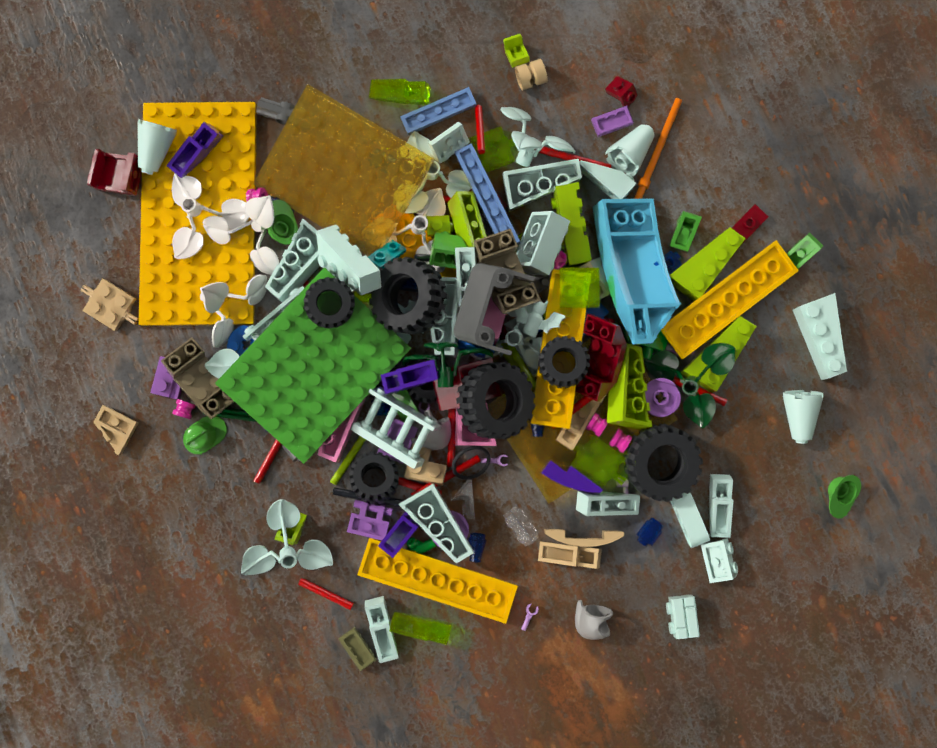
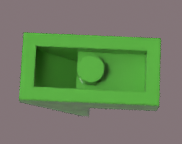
[670,211,702,252]
[786,232,823,269]

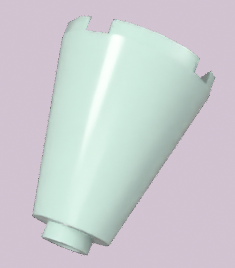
[138,119,177,175]
[605,125,654,176]
[783,390,823,444]

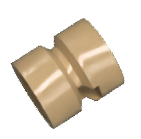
[515,59,548,91]

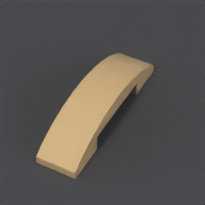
[556,395,606,450]
[544,529,624,547]

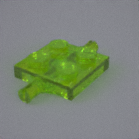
[467,126,515,172]
[570,434,626,489]

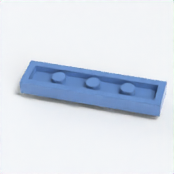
[400,87,476,135]

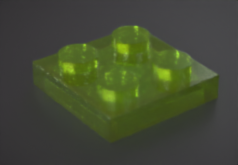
[559,268,600,308]

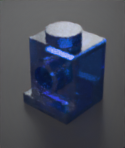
[654,250,683,275]

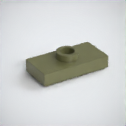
[338,627,377,672]

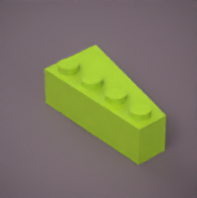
[551,182,592,269]
[669,227,745,301]
[680,316,757,393]
[607,343,652,429]

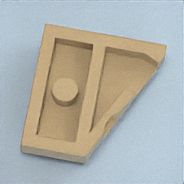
[94,405,138,456]

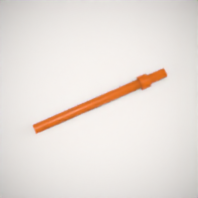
[634,98,682,199]

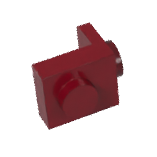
[605,76,638,107]

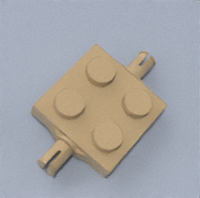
[81,278,139,331]

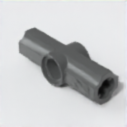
[256,97,316,130]

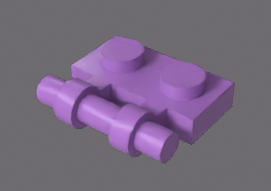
[347,500,393,540]

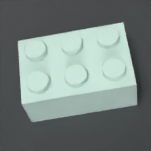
[516,211,570,275]

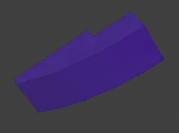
[167,122,223,178]
[381,360,439,394]
[540,460,603,493]
[378,512,419,558]

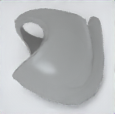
[411,410,451,450]
[575,600,613,640]

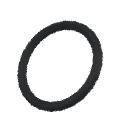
[452,446,491,480]

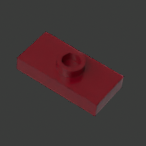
[732,204,769,245]

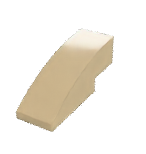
[538,541,602,569]

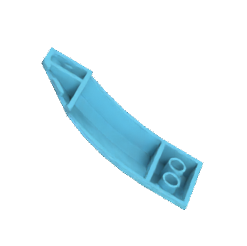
[593,199,681,345]

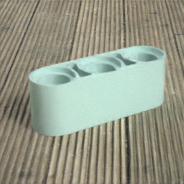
[670,492,710,548]

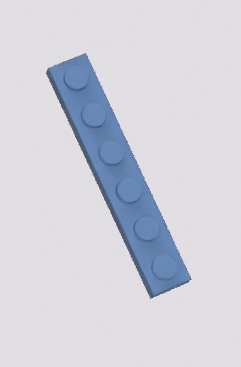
[454,143,520,245]

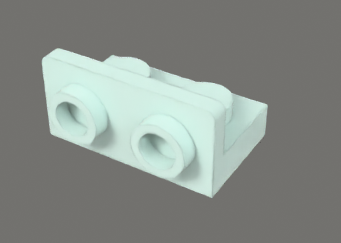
[428,122,470,163]
[701,538,738,583]

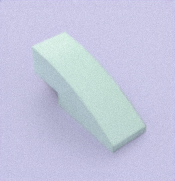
[709,474,733,538]
[365,596,399,663]

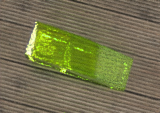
[369,79,431,105]
[389,611,452,645]

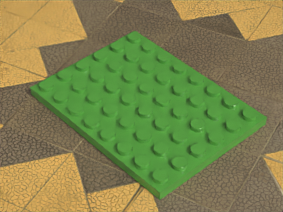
[215,267,411,464]

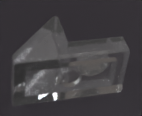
[450,479,475,519]

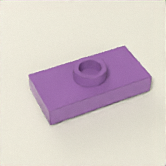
[591,106,634,137]

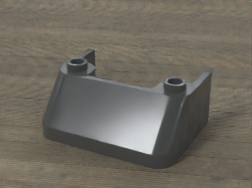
[453,263,535,355]

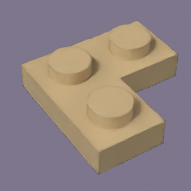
[404,443,447,486]

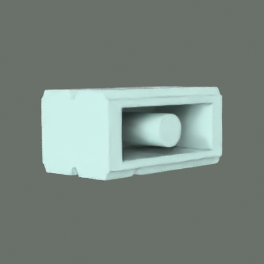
[666,595,700,639]

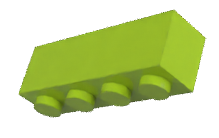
[447,191,487,264]

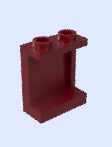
[87,149,142,196]

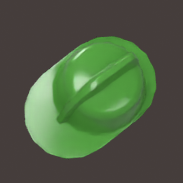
[267,200,298,245]
[183,416,227,454]
[828,475,861,519]

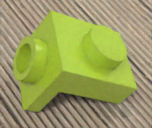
[503,34,530,68]
[426,215,453,237]

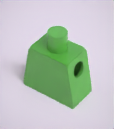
[429,231,467,269]

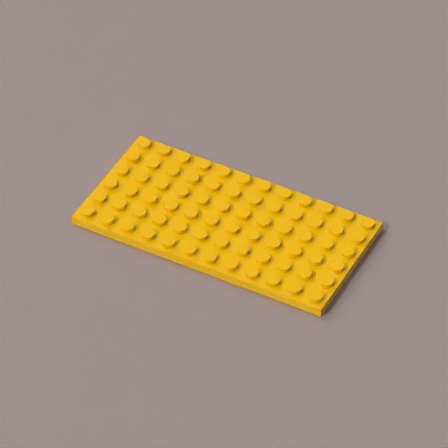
[139,102,257,326]

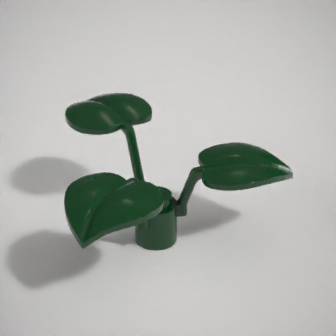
[403,342,493,388]
[644,343,736,429]

